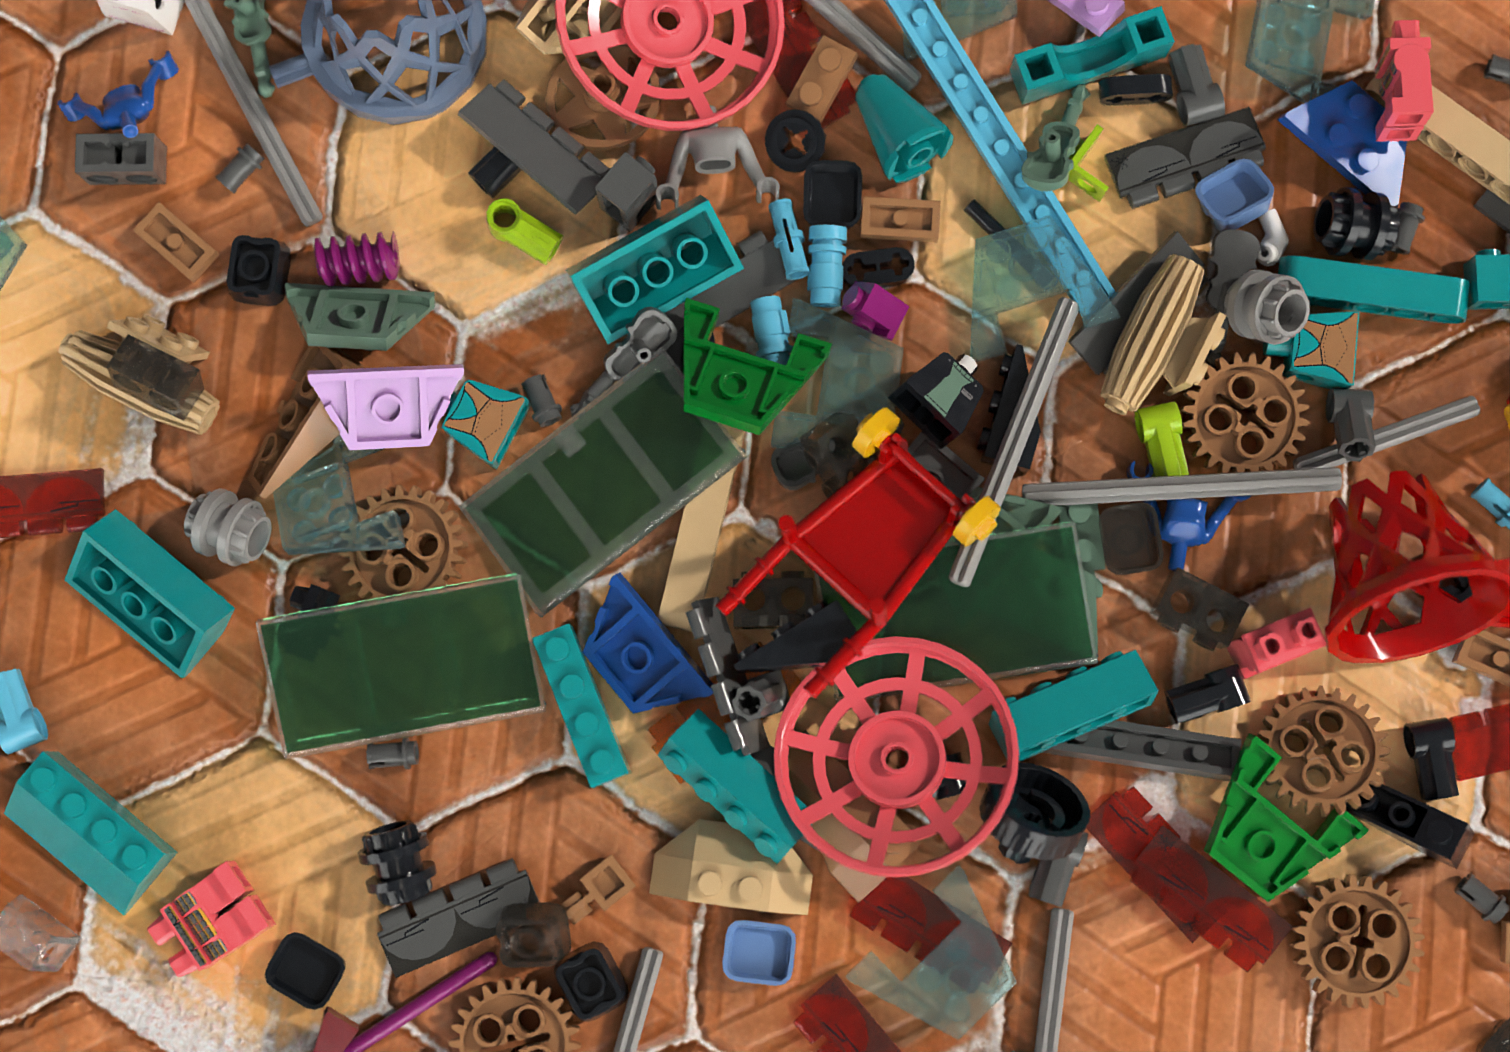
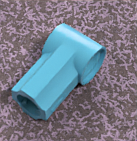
[0,668,48,755]

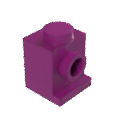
[841,281,909,341]

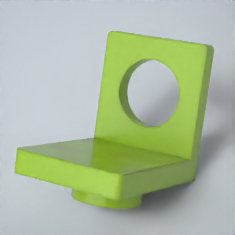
[1068,124,1109,202]

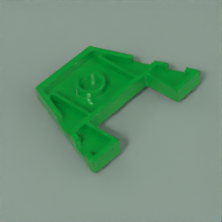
[683,298,832,435]
[1204,733,1369,902]

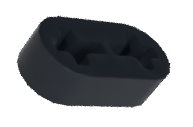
[1099,74,1173,106]
[842,247,915,288]

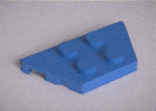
[1277,80,1407,207]
[582,572,713,713]

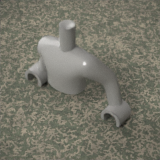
[656,105,780,210]

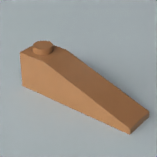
[247,346,366,499]
[788,730,922,903]

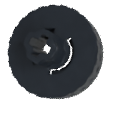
[979,762,1090,864]

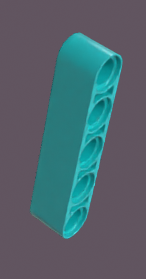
[1278,256,1470,324]

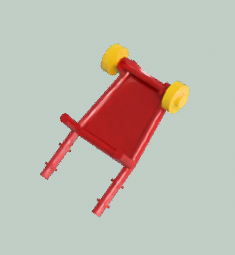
[715,407,1001,699]

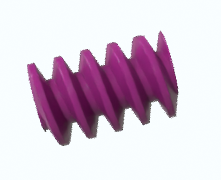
[314,231,400,286]

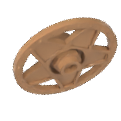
[546,45,661,150]

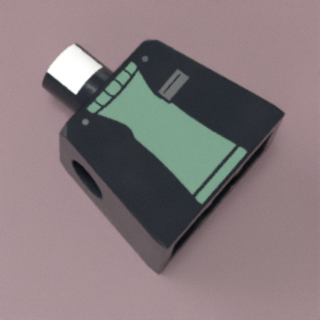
[888,352,984,449]

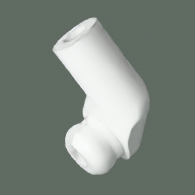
[1257,209,1289,266]

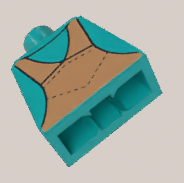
[1263,311,1360,389]
[441,379,531,470]

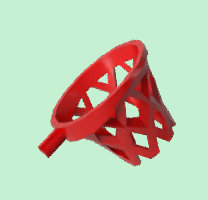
[1325,470,1510,663]

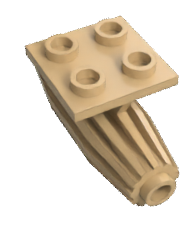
[1101,254,1227,415]
[59,315,220,435]

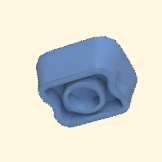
[1195,159,1274,231]
[723,920,796,986]

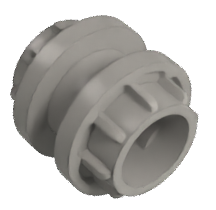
[1224,269,1310,345]
[184,488,272,566]

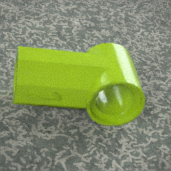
[487,198,563,266]
[1134,401,1189,477]

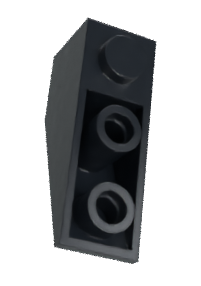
[977,344,1041,475]
[734,600,857,674]
[1345,784,1475,869]

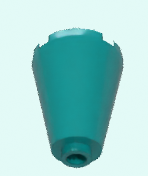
[855,74,953,183]

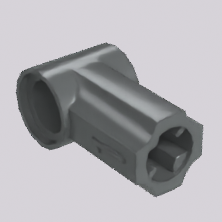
[1167,44,1225,127]
[1325,388,1376,462]
[731,670,790,722]
[1028,820,1088,907]

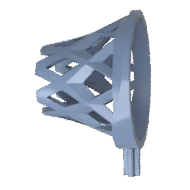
[269,0,487,125]

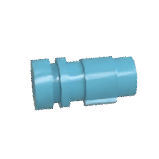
[807,224,847,308]
[750,296,793,365]

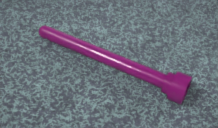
[344,952,497,1052]

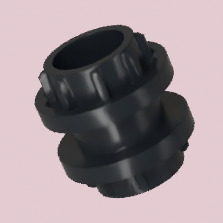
[1313,187,1400,261]
[358,820,437,906]

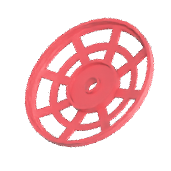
[554,0,785,131]
[774,636,1019,878]

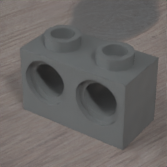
[75,133,167,185]
[595,152,658,232]

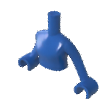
[57,51,179,138]
[1126,461,1252,572]

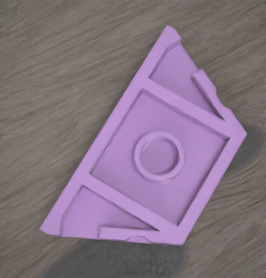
[307,364,464,450]

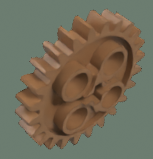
[1179,352,1310,473]
[339,485,468,614]
[1257,686,1391,817]
[1289,874,1425,1009]
[448,976,582,1052]

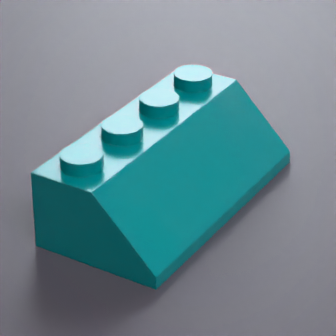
[565,195,744,344]
[64,509,235,679]
[4,751,178,915]

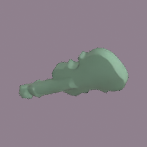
[223,0,275,98]
[1021,85,1090,191]

